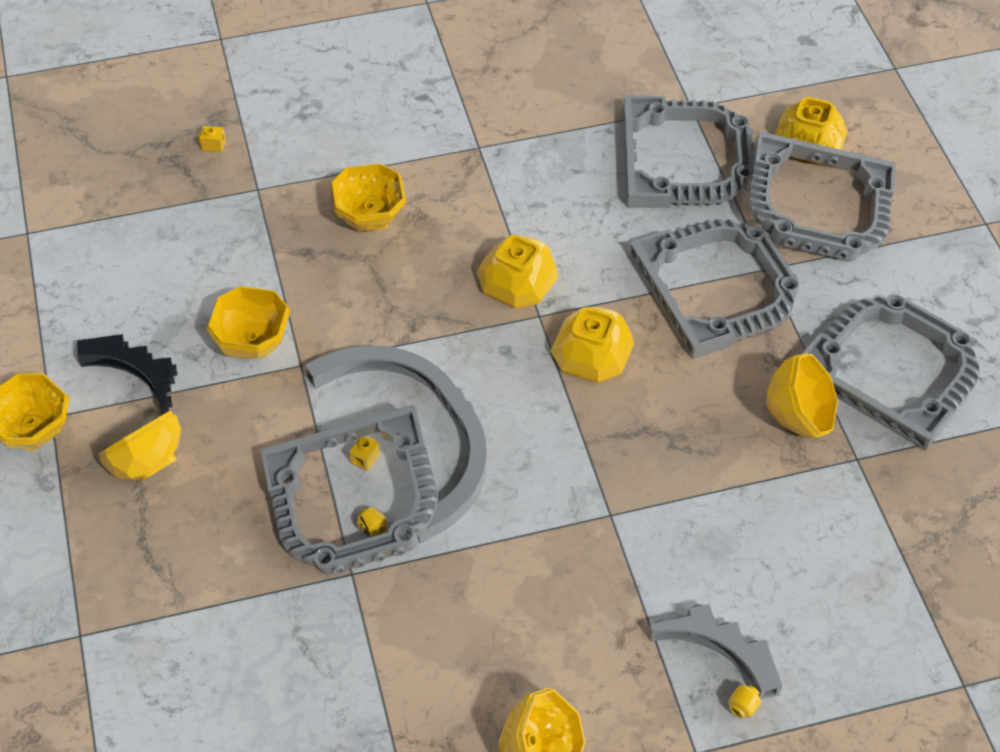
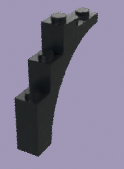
[77,334,178,415]

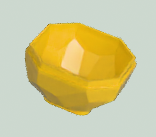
[477,235,558,309]
[207,286,291,359]
[550,307,634,383]
[766,353,838,438]
[98,410,181,482]

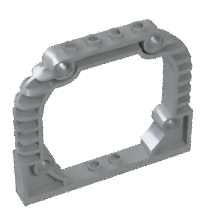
[623,96,754,208]
[749,131,896,261]
[629,219,799,359]
[802,295,979,451]
[261,404,438,575]

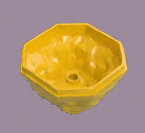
[774,97,848,165]
[330,163,406,232]
[0,373,70,451]
[498,687,585,752]

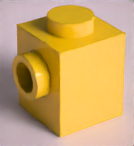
[198,126,226,152]
[349,436,380,471]

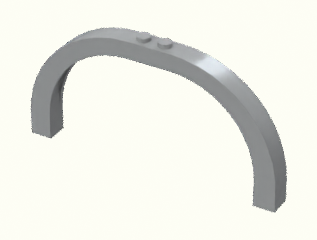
[305,345,487,543]

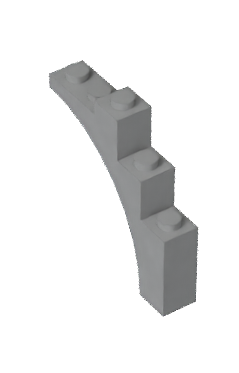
[649,604,782,699]

